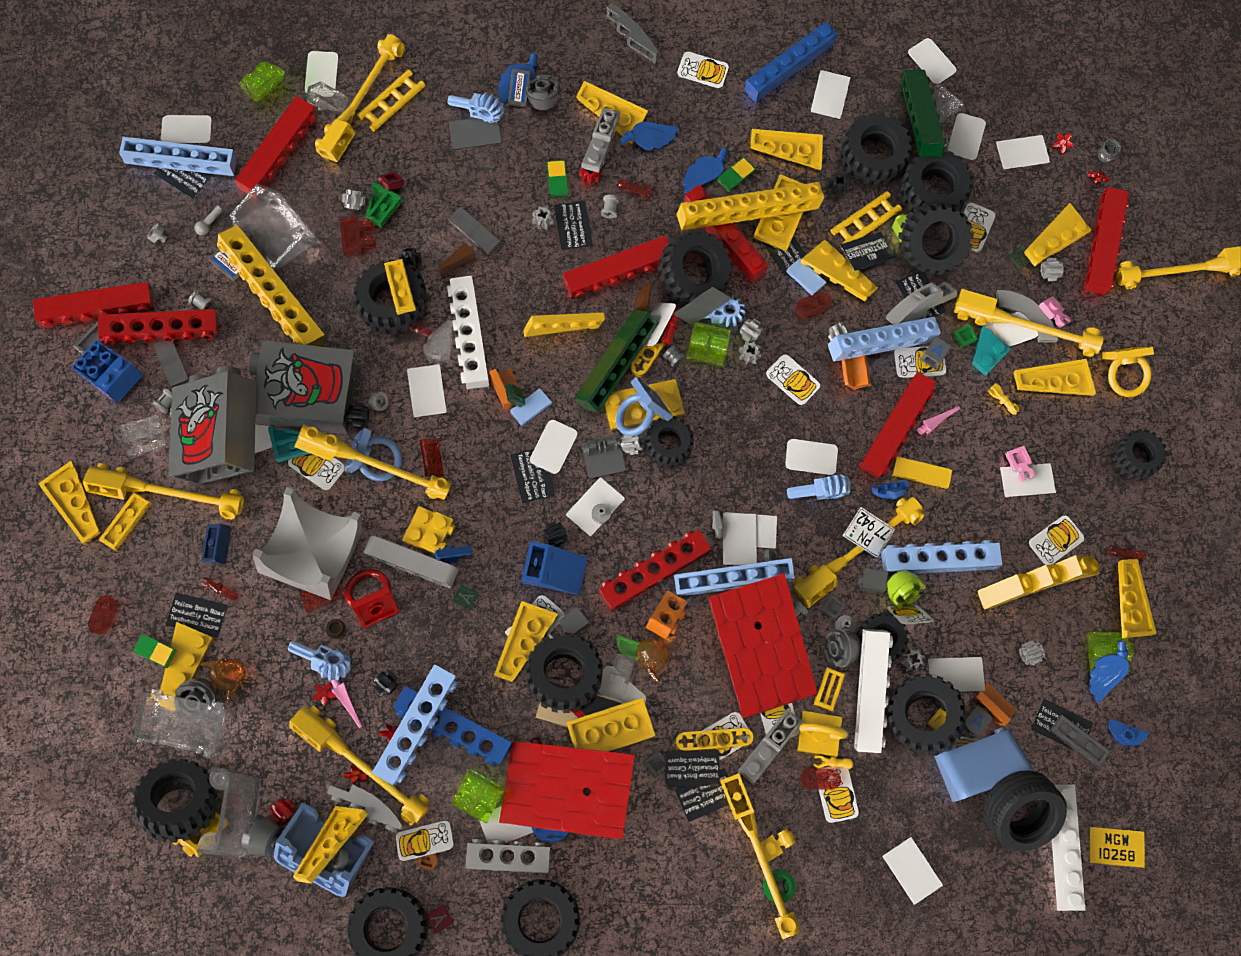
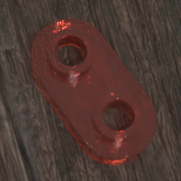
[795,292,831,318]
[88,595,118,635]
[800,768,841,790]

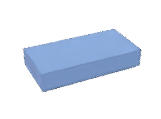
[786,258,826,296]
[510,388,552,426]

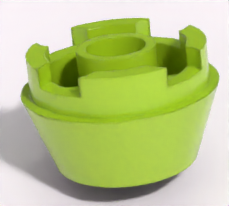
[886,570,926,609]

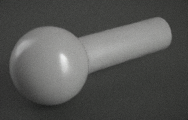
[194,205,223,235]

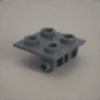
[581,435,626,479]

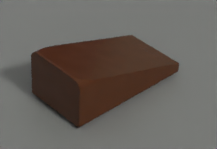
[439,243,476,276]
[633,283,652,311]

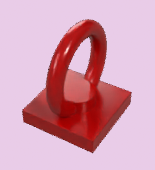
[344,569,399,629]

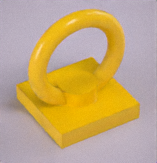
[1102,347,1154,397]
[797,711,848,757]

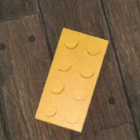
[753,174,804,251]
[604,379,685,431]
[566,697,655,752]

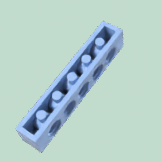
[119,137,237,176]
[828,317,941,362]
[881,540,1002,575]
[674,558,795,597]
[372,664,458,785]

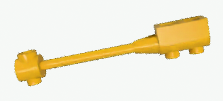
[315,34,405,162]
[1116,246,1241,290]
[954,289,1104,357]
[294,425,451,500]
[82,463,244,519]
[792,497,925,608]
[289,706,430,826]
[720,773,802,939]

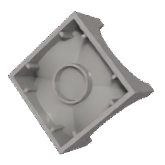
[252,487,363,600]

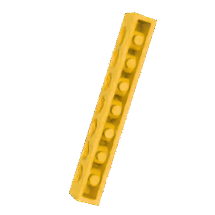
[677,182,824,231]
[217,225,325,346]

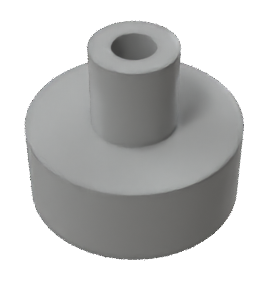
[147,223,167,243]
[368,392,388,411]
[592,503,611,524]
[835,615,856,632]
[331,848,353,871]

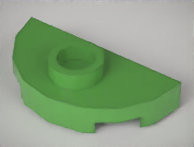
[616,635,655,662]

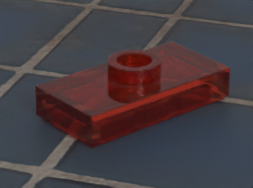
[420,438,444,478]
[299,585,344,613]

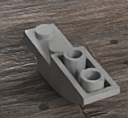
[582,108,620,173]
[886,282,957,324]
[737,709,803,784]
[327,785,404,833]

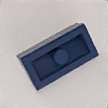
[201,524,231,565]

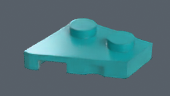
[972,326,1011,376]
[268,427,310,463]

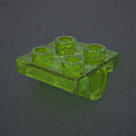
[238,61,285,102]
[686,322,731,367]
[1087,632,1134,673]
[451,769,505,824]

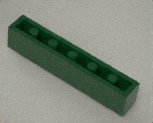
[901,69,947,158]
[574,310,659,413]

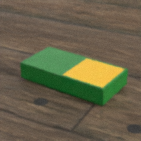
[717,157,756,193]
[547,160,568,197]
[133,634,177,668]

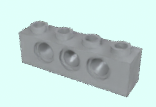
[465,839,550,873]

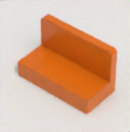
[841,355,871,390]
[489,368,525,410]
[971,683,1016,728]

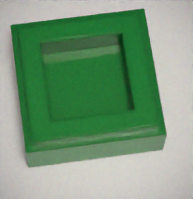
[952,324,979,349]

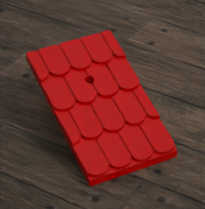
[708,573,818,719]
[499,741,635,839]

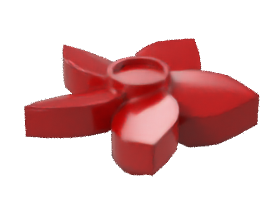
[1052,133,1074,154]
[1088,169,1110,183]
[312,682,336,706]
[379,723,399,742]
[343,765,367,785]

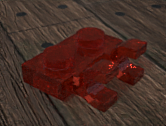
[339,216,376,256]

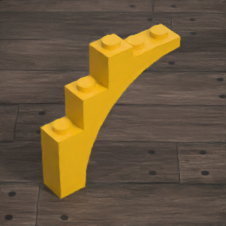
[977,555,1100,609]

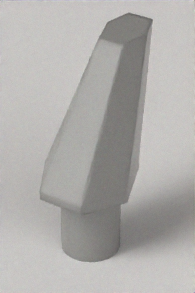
[712,510,725,539]

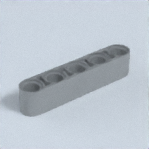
[363,535,459,588]

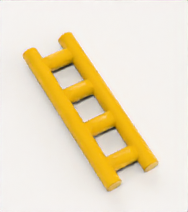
[357,69,426,132]
[830,191,902,244]

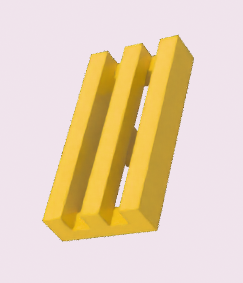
[813,667,845,712]

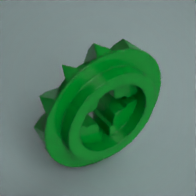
[763,870,796,903]

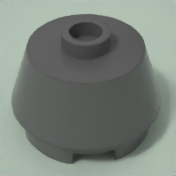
[525,75,561,110]
[824,628,862,668]
[175,677,215,718]
[241,815,282,856]

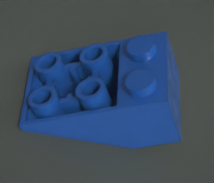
[71,339,143,404]
[522,541,587,595]

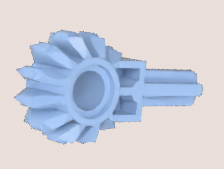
[448,93,505,124]
[703,295,746,327]
[787,475,851,500]
[288,641,351,681]

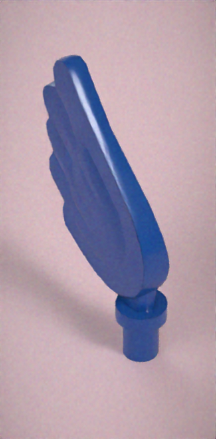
[497,54,538,104]
[620,122,678,151]
[683,148,728,193]
[1089,640,1129,702]

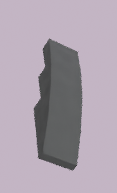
[606,2,659,64]

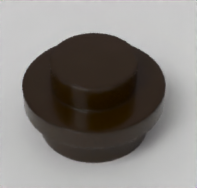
[326,619,346,639]

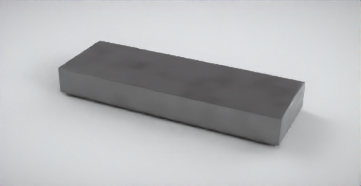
[448,207,501,255]
[152,339,189,388]
[1049,715,1111,768]

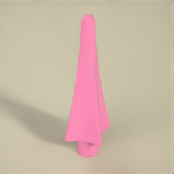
[917,406,960,435]
[330,679,362,728]

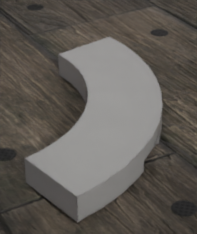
[996,290,1058,343]

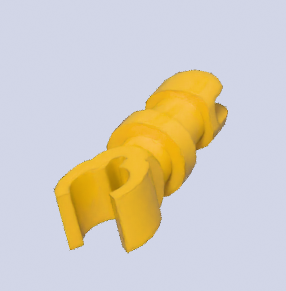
[988,383,1020,415]
[813,755,853,769]

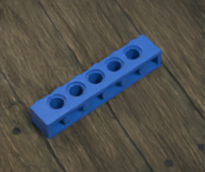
[393,686,512,767]

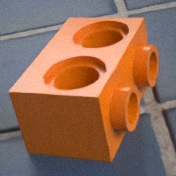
[646,590,688,639]

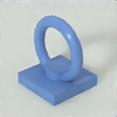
[616,377,673,436]
[344,428,402,481]

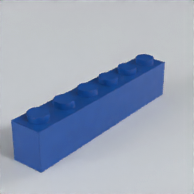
[744,22,838,103]

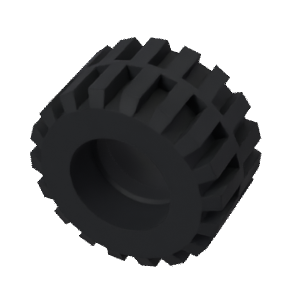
[645,416,694,468]
[1113,429,1167,480]
[857,612,909,662]

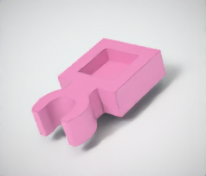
[1039,296,1071,329]
[1005,446,1035,482]

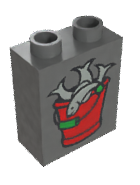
[249,340,359,435]
[168,366,257,485]

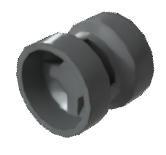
[1098,139,1121,163]

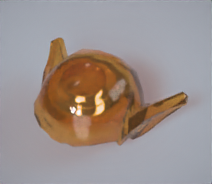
[636,636,677,683]
[201,658,246,704]

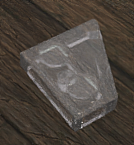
[933,83,963,125]

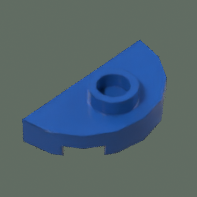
[872,479,909,499]
[434,545,473,563]
[1108,719,1149,747]
[532,827,569,843]

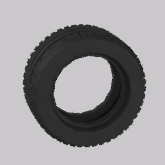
[983,770,1067,851]

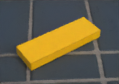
[384,259,416,315]
[892,456,952,489]
[99,492,152,551]

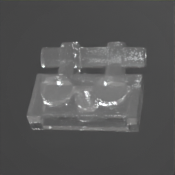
[120,415,167,457]

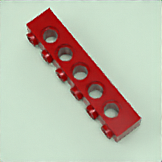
[98,309,218,345]
[599,530,711,612]

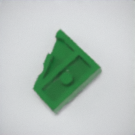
[366,182,403,228]

